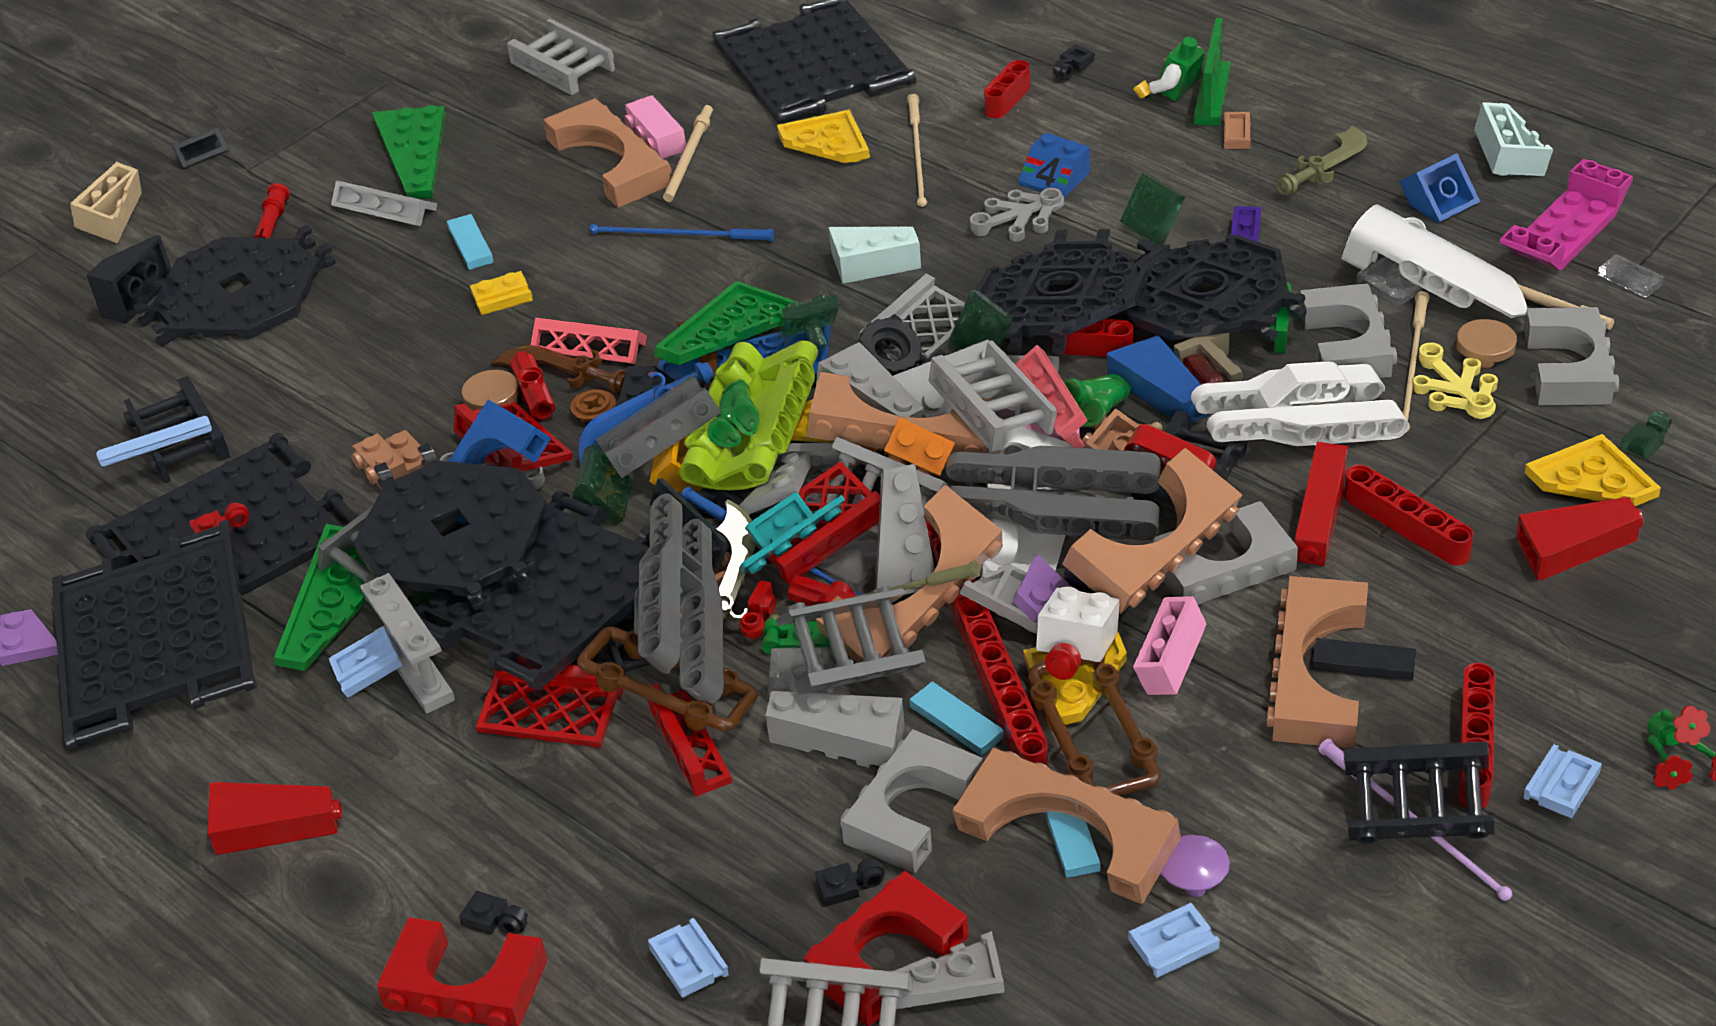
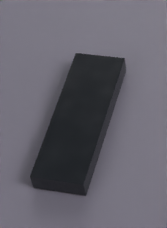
[1312,638,1416,680]

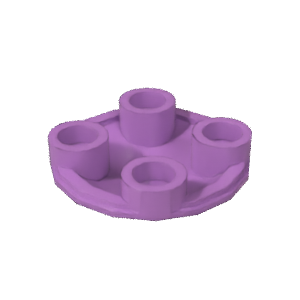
[1160,835,1230,897]

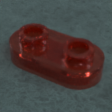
[1183,353,1224,385]

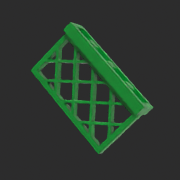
[1194,18,1231,126]

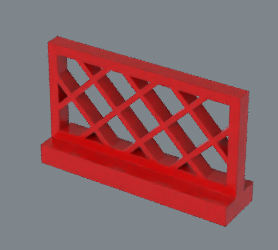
[453,402,573,472]
[756,461,880,585]
[476,661,624,748]

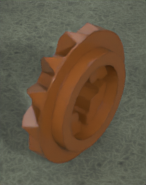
[570,389,616,423]

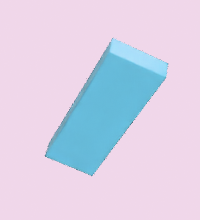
[447,214,494,270]
[909,681,1004,756]
[1044,811,1100,878]

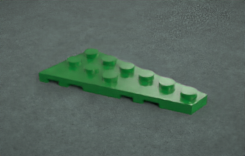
[372,105,446,199]
[654,281,808,365]
[274,524,367,671]

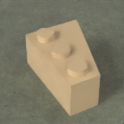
[70,162,142,243]

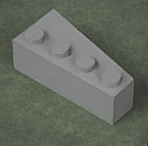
[893,340,989,418]
[815,342,924,418]
[875,464,935,596]
[765,691,905,768]

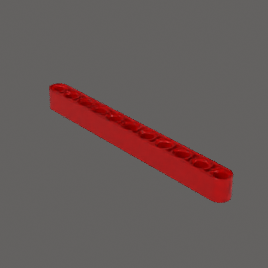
[926,521,1048,767]

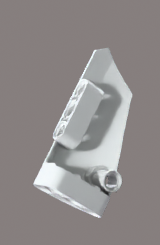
[1342,204,1527,318]

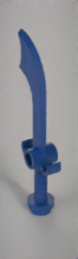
[578,362,714,468]

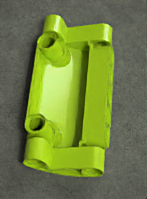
[679,341,818,490]

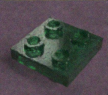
[1120,173,1185,245]
[949,290,1013,350]
[778,294,840,350]
[572,444,633,525]

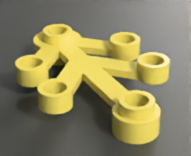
[1412,343,1498,419]

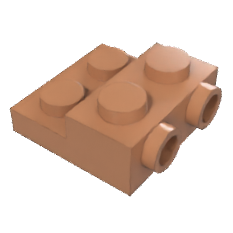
[1082,408,1139,451]
[351,430,423,490]

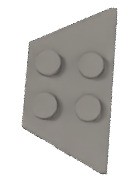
[960,563,1038,634]

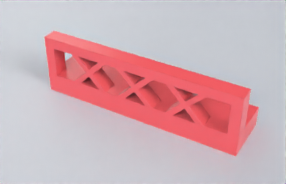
[531,318,647,365]
[1015,345,1088,448]

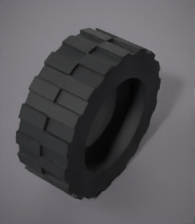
[857,318,922,376]

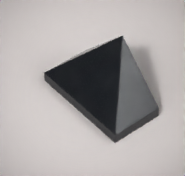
[172,127,229,169]

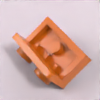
[884,417,955,479]

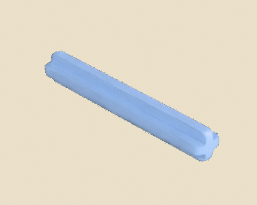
[96,416,212,467]

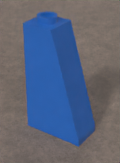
[1107,336,1209,423]

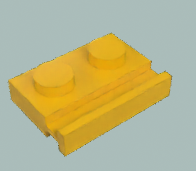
[470,271,533,315]

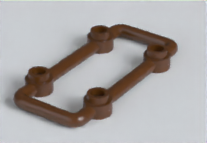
[577,627,758,731]
[1028,659,1161,796]

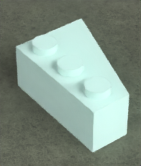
[1474,103,1553,176]
[829,227,921,284]

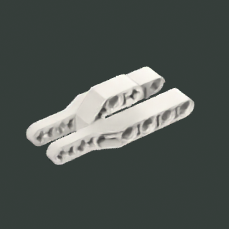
[1191,361,1409,446]

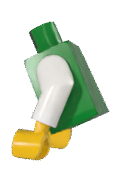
[1133,37,1205,101]

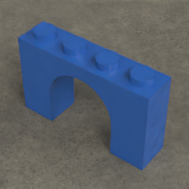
[448,399,551,526]

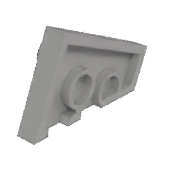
[739,451,813,515]
[892,931,1005,1009]

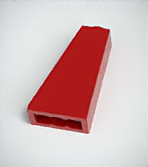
[1295,442,1348,566]
[1516,497,1643,580]
[208,782,343,855]

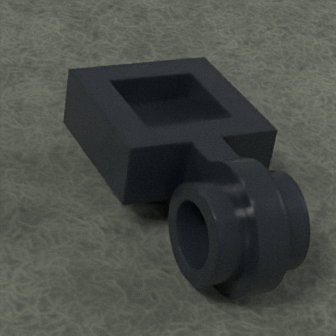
[1052,45,1095,80]
[815,858,885,907]
[459,890,528,935]

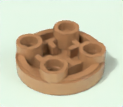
[1456,319,1517,368]
[462,370,519,410]

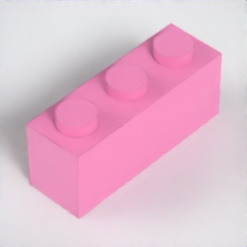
[624,95,686,159]
[1133,596,1207,695]

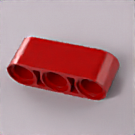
[984,60,1031,119]
[1052,319,1133,357]
[1124,424,1216,475]

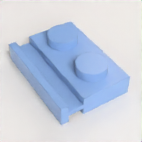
[329,626,403,698]
[1524,744,1602,819]
[1129,903,1220,978]
[648,918,729,998]

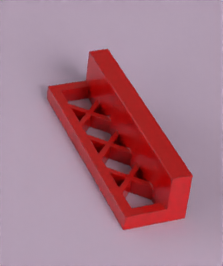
[648,683,733,797]

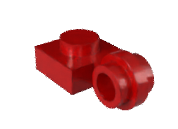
[189,503,249,533]
[739,580,776,639]

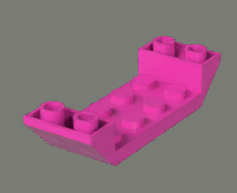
[1500,159,1633,271]

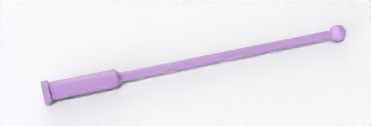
[1319,738,1512,901]

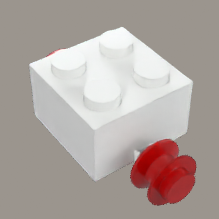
[1036,587,1120,680]

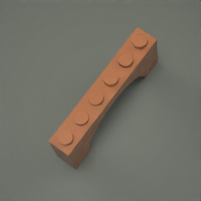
[543,98,672,208]
[807,372,995,455]
[1062,448,1242,614]
[816,485,1003,663]
[1267,576,1368,748]
[952,748,1181,904]

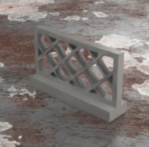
[859,274,979,367]

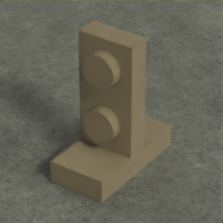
[1174,333,1243,383]

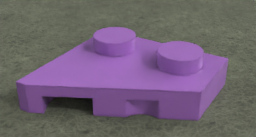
[1012,555,1071,623]
[0,609,58,666]

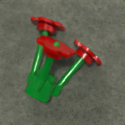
[1647,705,1716,789]

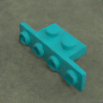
[738,492,845,575]

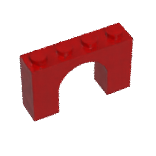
[803,871,969,1026]
[376,917,548,1026]

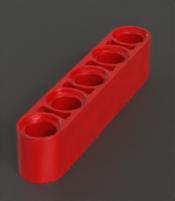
[1344,465,1474,566]
[1458,663,1495,809]

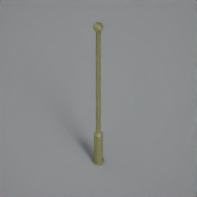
[768,561,980,619]

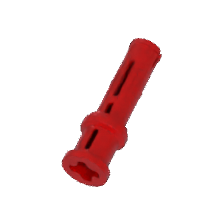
[253,183,290,238]

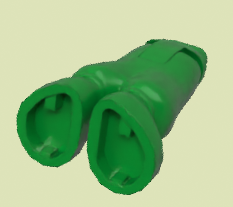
[1063,374,1132,427]
[708,379,759,447]

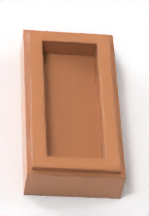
[1224,112,1250,149]

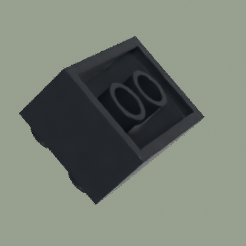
[86,235,171,324]

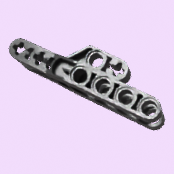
[946,445,1161,540]
[634,493,724,705]

